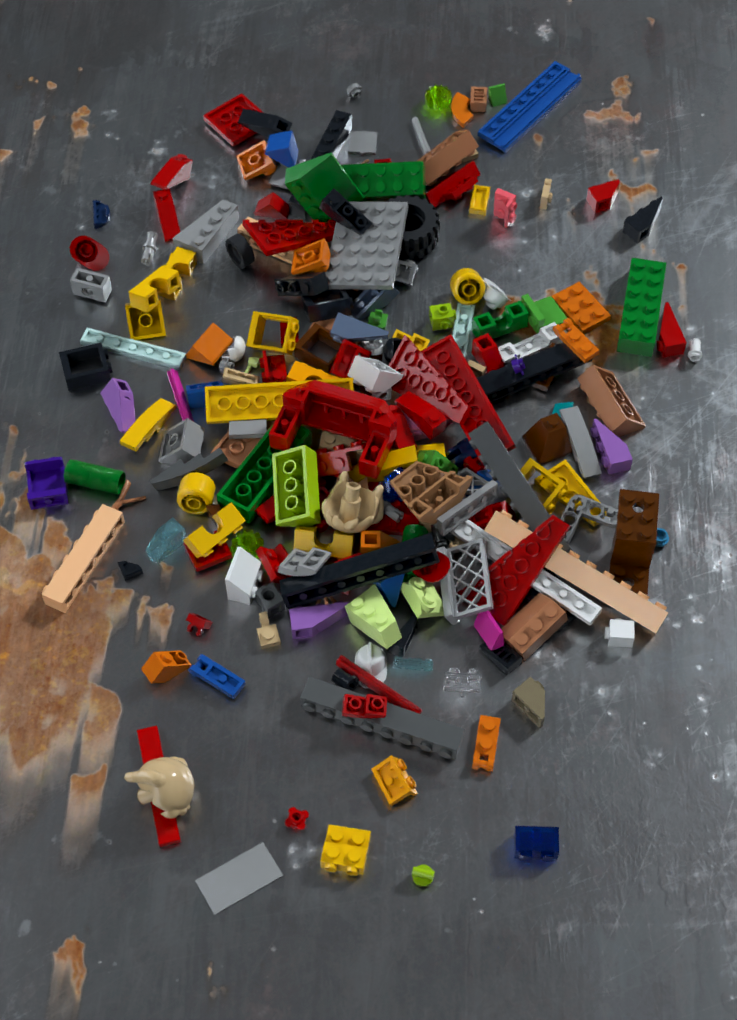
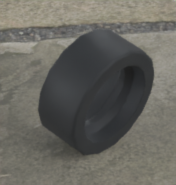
[225,233,255,269]

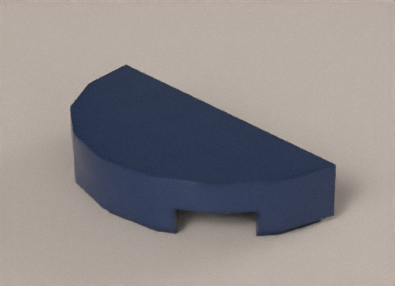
[93,200,111,229]

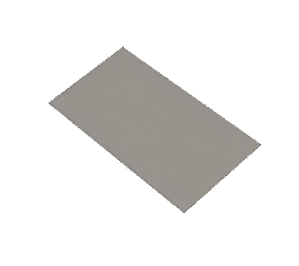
[195,842,283,915]

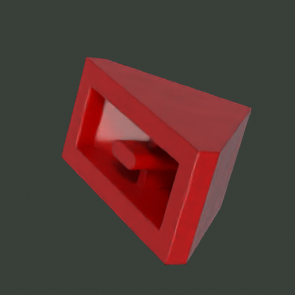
[254,192,289,219]

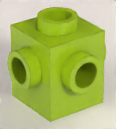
[429,303,456,331]

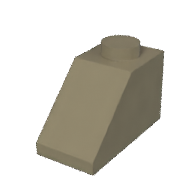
[512,677,545,728]

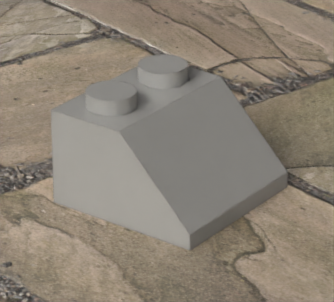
[158,418,205,464]

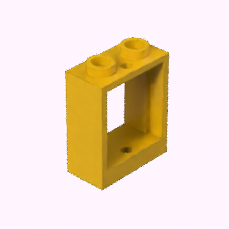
[246,311,299,355]
[520,458,568,515]

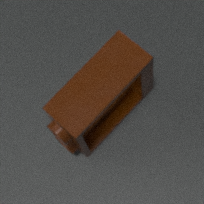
[294,323,341,374]

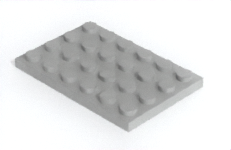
[325,202,409,290]

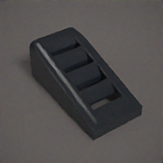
[388,614,418,658]
[479,642,522,675]

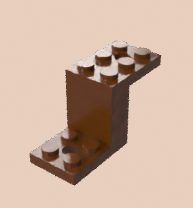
[609,489,659,596]

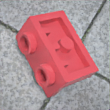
[494,188,517,228]

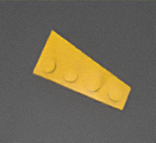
[534,459,609,527]

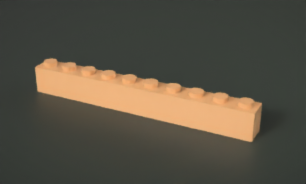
[484,509,669,633]

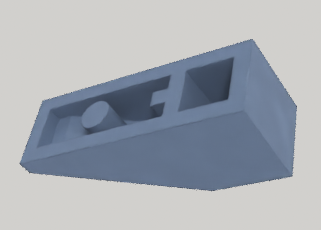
[349,287,400,321]
[330,313,389,343]

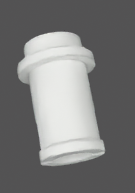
[688,338,702,362]

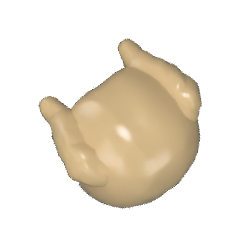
[321,471,384,533]
[124,756,194,819]

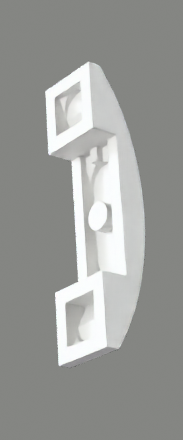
[498,322,560,363]

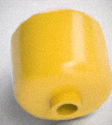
[450,268,485,305]
[176,472,216,515]

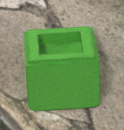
[488,84,507,107]

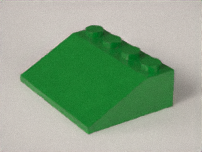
[285,152,364,222]

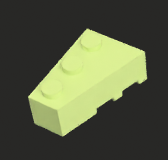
[345,584,402,649]

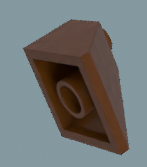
[522,413,572,465]

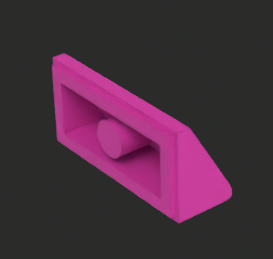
[474,611,504,651]

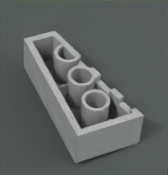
[172,199,239,264]

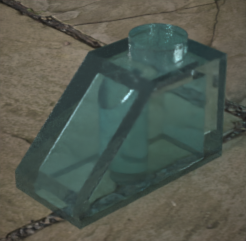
[145,517,187,564]

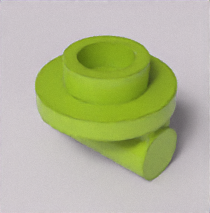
[412,865,435,887]

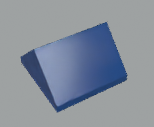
[264,131,299,168]
[186,380,223,409]

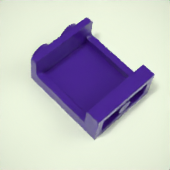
[24,456,69,510]

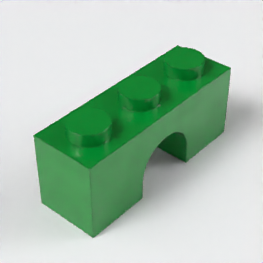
[472,301,529,339]

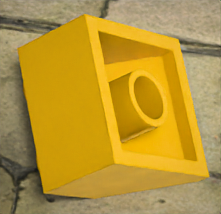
[125,299,166,340]

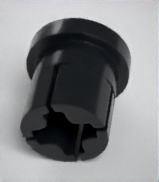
[331,668,359,691]

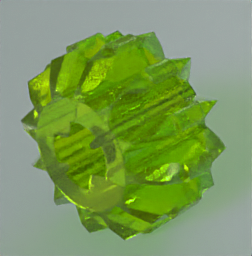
[425,84,452,111]
[231,529,264,559]

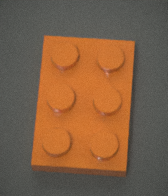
[551,281,611,334]

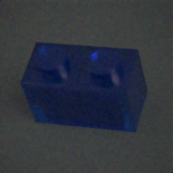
[514,826,559,862]

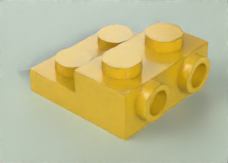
[320,824,371,876]

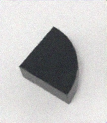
[117,561,143,581]

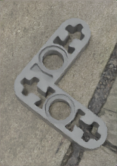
[560,495,618,544]

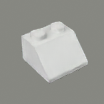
[347,355,403,394]
[225,547,265,605]

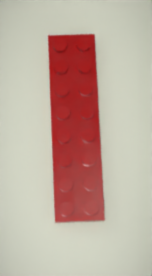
[421,334,516,466]

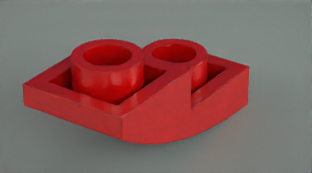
[342,694,387,718]

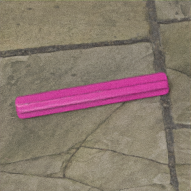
[167,369,194,422]

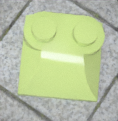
[400,577,444,619]

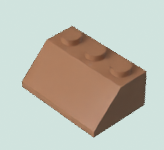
[501,592,568,661]

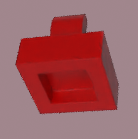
[463,456,486,474]
[186,613,213,636]

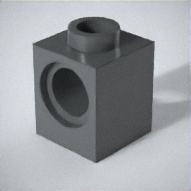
[255,583,285,619]

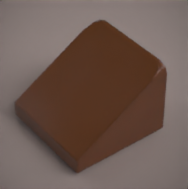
[206,504,221,528]

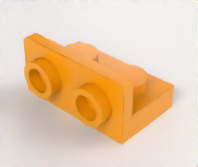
[371,755,418,806]

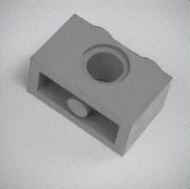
[70,268,112,302]

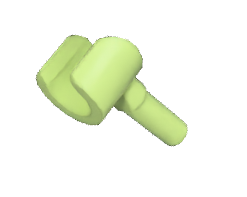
[244,357,260,373]

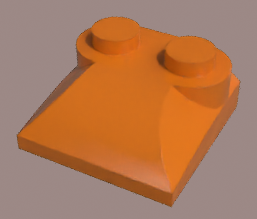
[236,140,277,181]
[291,239,330,275]

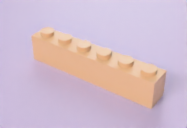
[42,504,125,613]

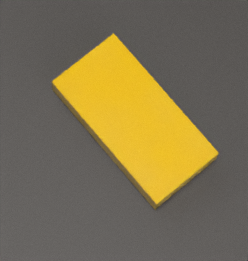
[469,185,490,215]

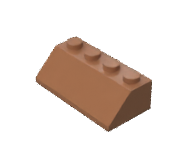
[417,130,479,186]
[577,364,646,437]

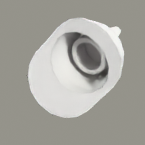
[483,278,512,310]
[355,642,387,689]

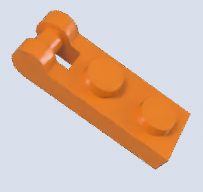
[553,318,599,363]
[472,715,501,772]

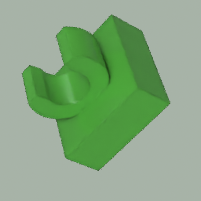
[368,309,388,330]

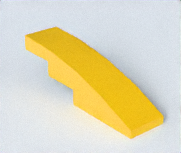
[120,398,177,452]
[348,445,418,483]

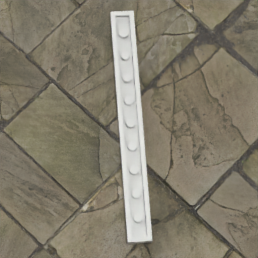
[450,519,602,626]

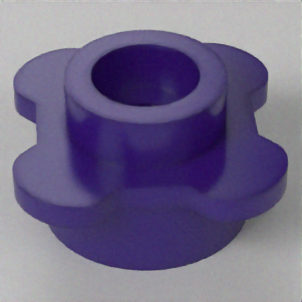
[511,354,526,375]

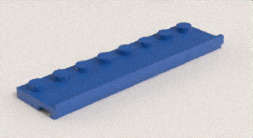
[477,61,582,153]

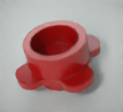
[285,807,309,830]

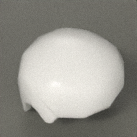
[221,336,246,362]

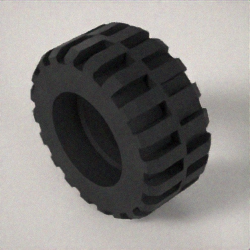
[387,195,440,260]

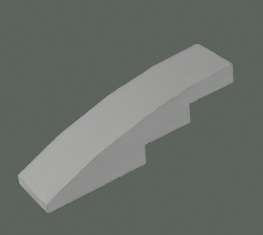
[559,406,602,479]

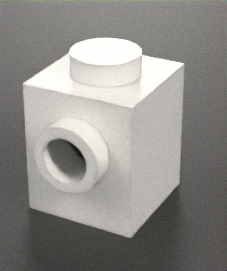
[604,618,634,648]

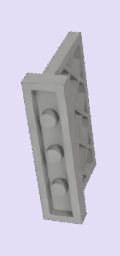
[432,468,499,536]
[437,538,494,625]

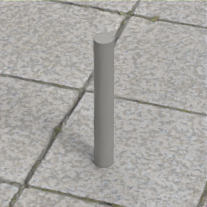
[412,117,430,154]

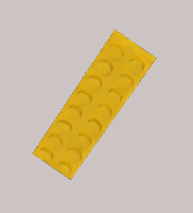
[205,378,354,424]

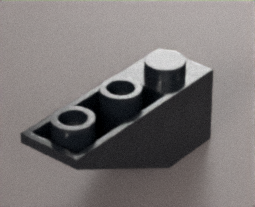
[237,109,293,138]
[319,188,373,235]
[623,196,663,244]
[274,272,329,296]

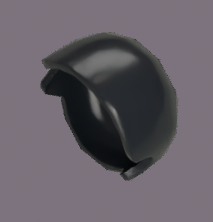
[383,338,402,364]

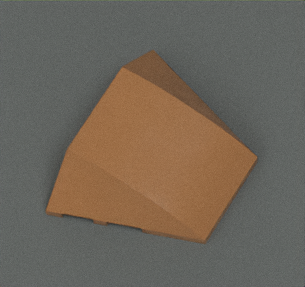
[390,461,473,525]

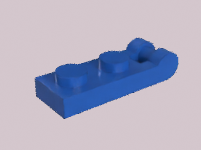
[188,654,246,700]

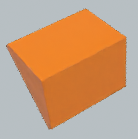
[186,323,234,365]

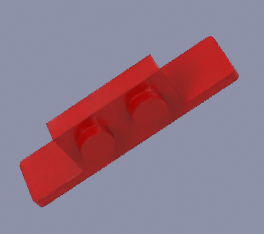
[425,161,481,208]
[316,440,367,478]

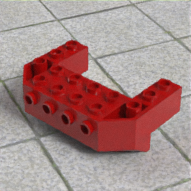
[269,380,397,479]

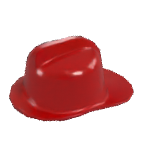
[70,236,110,271]
[412,551,450,583]

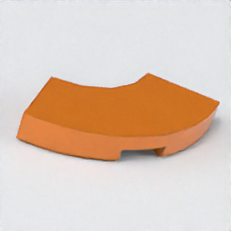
[451,92,474,128]

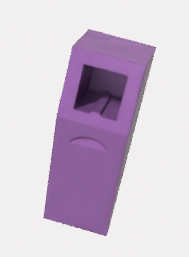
[100,378,135,434]
[590,419,633,474]
[289,601,349,639]

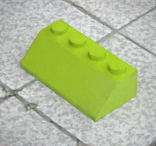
[272,445,321,527]

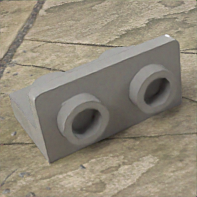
[395,260,418,286]

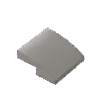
[278,547,331,576]

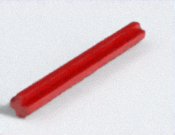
[336,655,422,714]

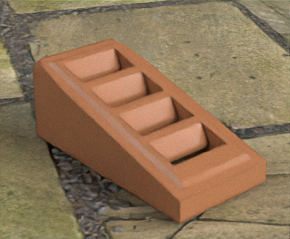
[470,87,487,112]

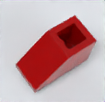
[586,179,620,213]
[471,333,504,374]

